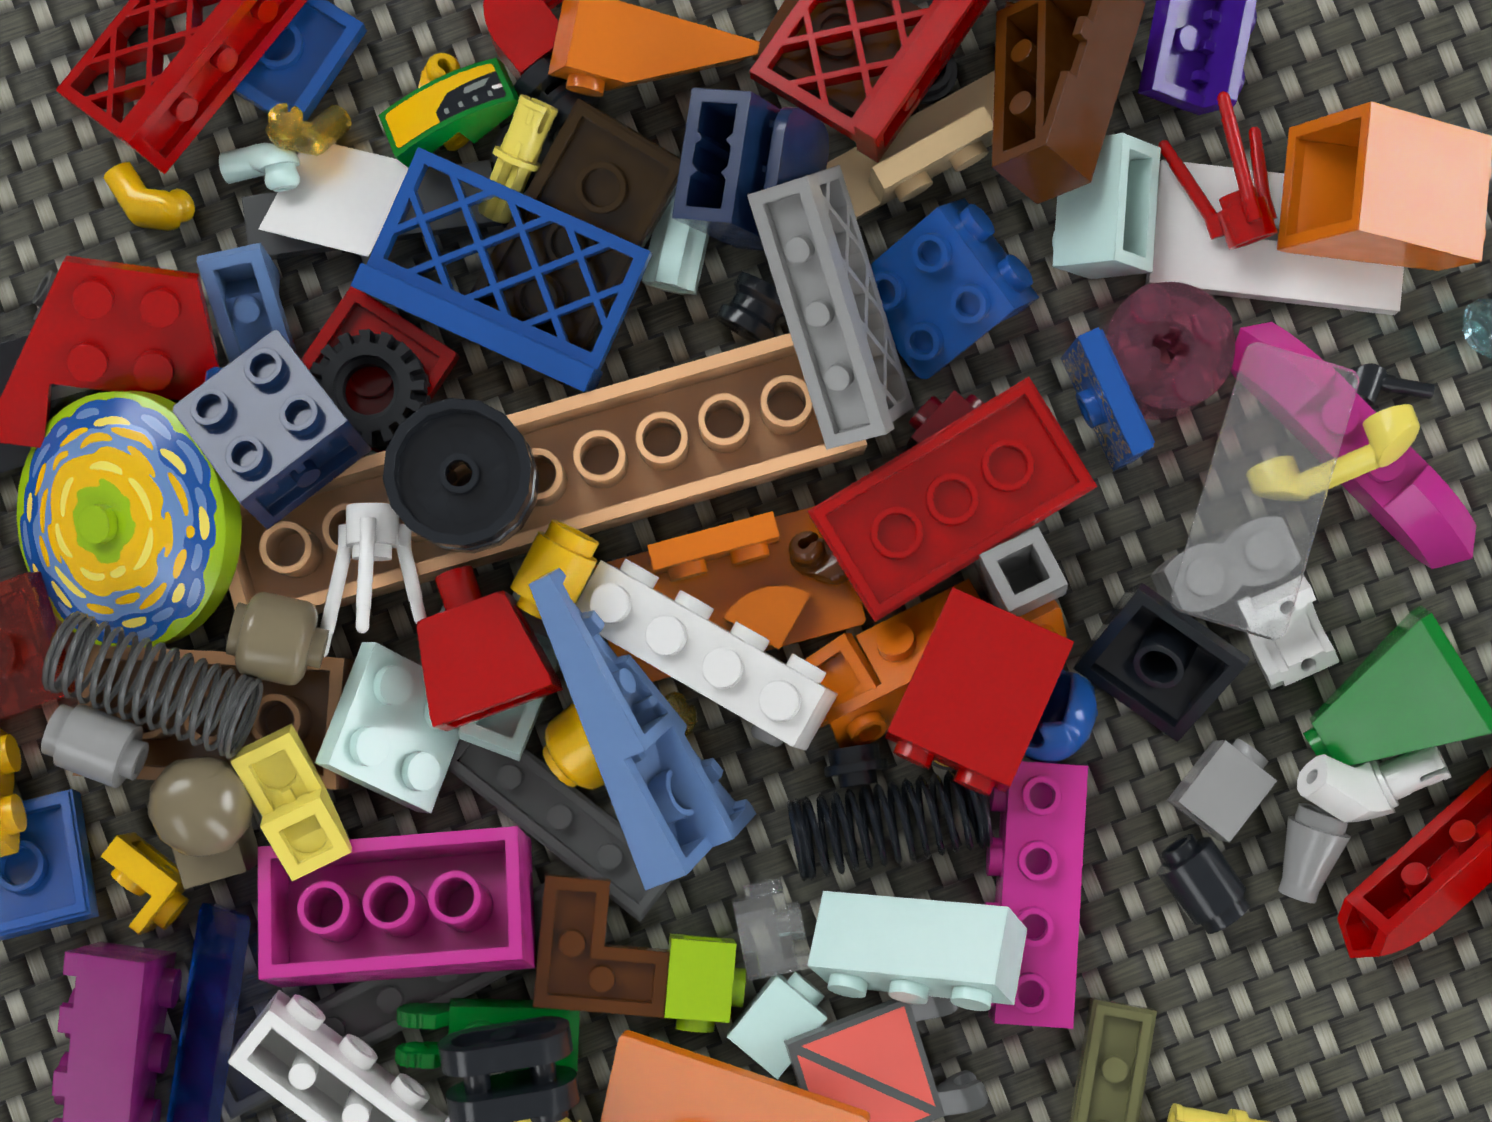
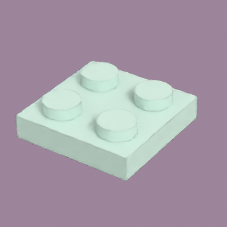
[315,642,460,813]

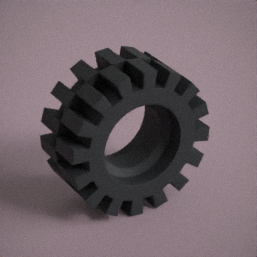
[310,329,431,450]

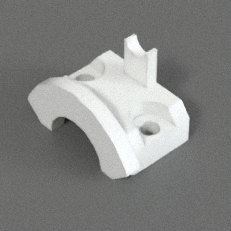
[1234,575,1339,690]

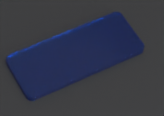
[166,903,250,1122]

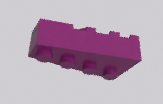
[51,941,182,1122]

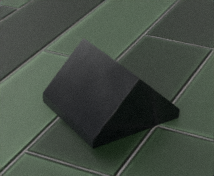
[1073,583,1250,742]

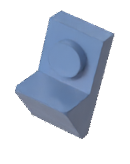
[196,243,296,362]

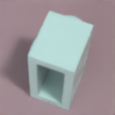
[1052,133,1161,279]

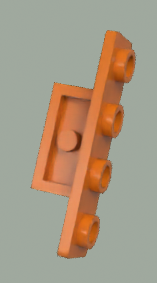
[826,579,1067,748]

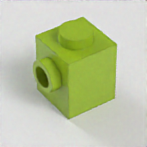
[664,933,746,1033]

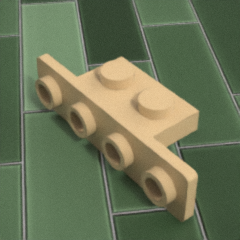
[827,70,995,219]

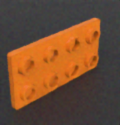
[594,506,866,682]
[600,1030,870,1122]

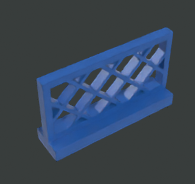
[351,147,653,392]

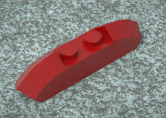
[1337,767,1492,958]

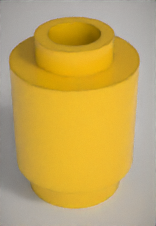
[510,519,599,620]

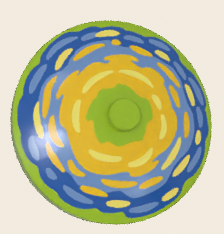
[17,391,242,648]

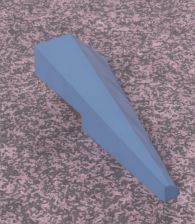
[529,568,756,891]

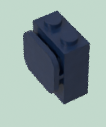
[672,88,829,251]

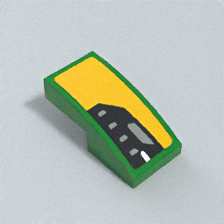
[378,58,519,168]

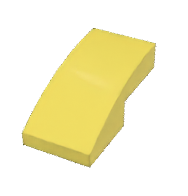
[230,723,352,881]

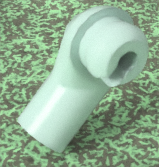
[219,143,300,192]

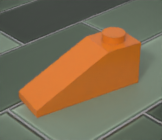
[548,0,760,97]

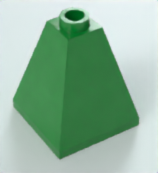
[1303,606,1492,766]

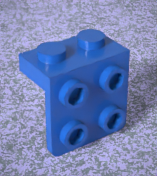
[870,198,1040,379]

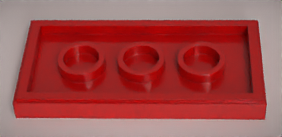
[807,377,1098,623]

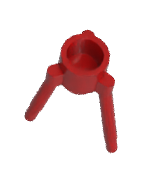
[1158,91,1278,250]

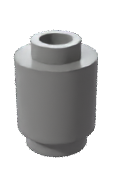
[41,704,149,788]

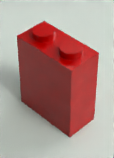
[885,587,1074,796]

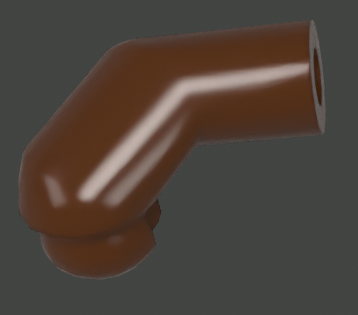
[789,531,848,585]

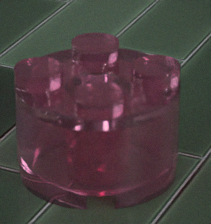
[1103,282,1235,420]

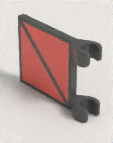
[784,996,988,1122]

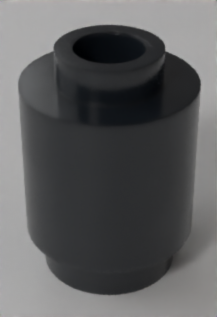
[1157,834,1250,934]

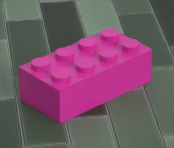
[258,826,536,988]

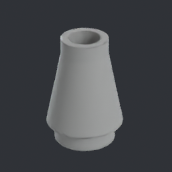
[1278,803,1351,904]

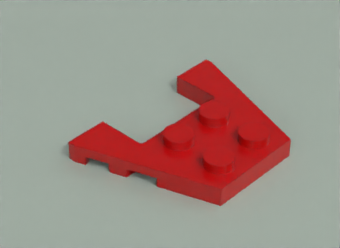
[0,255,219,448]

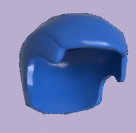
[1024,670,1098,763]

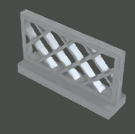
[747,165,914,450]

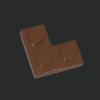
[533,874,670,1018]

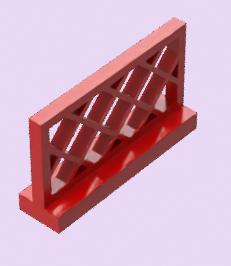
[56,0,308,175]
[749,0,991,163]

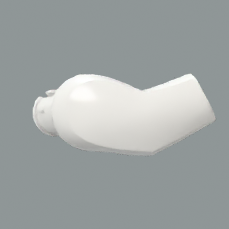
[1297,746,1451,822]

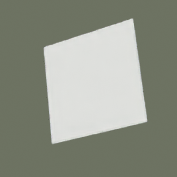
[258,138,409,257]

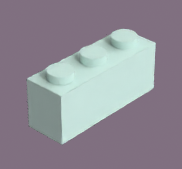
[807,891,1027,1011]

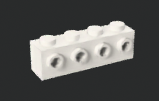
[576,558,838,751]
[228,990,450,1122]

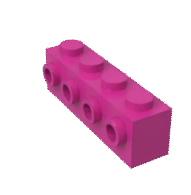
[984,761,1088,1029]

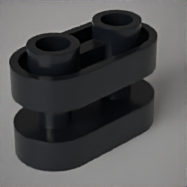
[437,1016,581,1122]

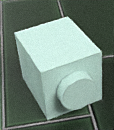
[727,970,828,1080]

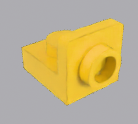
[101,832,189,935]

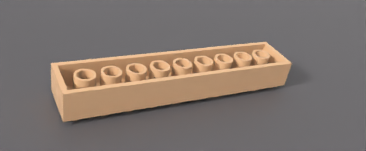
[229,333,867,614]

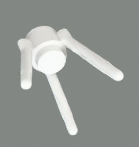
[320,502,427,657]

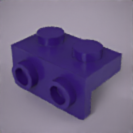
[1138,0,1257,115]

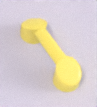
[1245,404,1420,502]

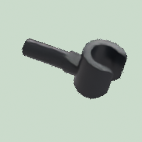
[1344,363,1435,406]

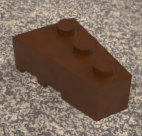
[992,0,1146,204]

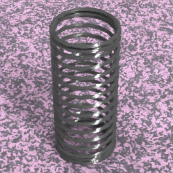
[42,611,263,759]

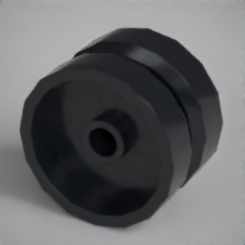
[383,398,539,553]

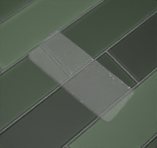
[1170,342,1359,640]

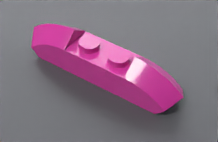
[1227,322,1476,569]

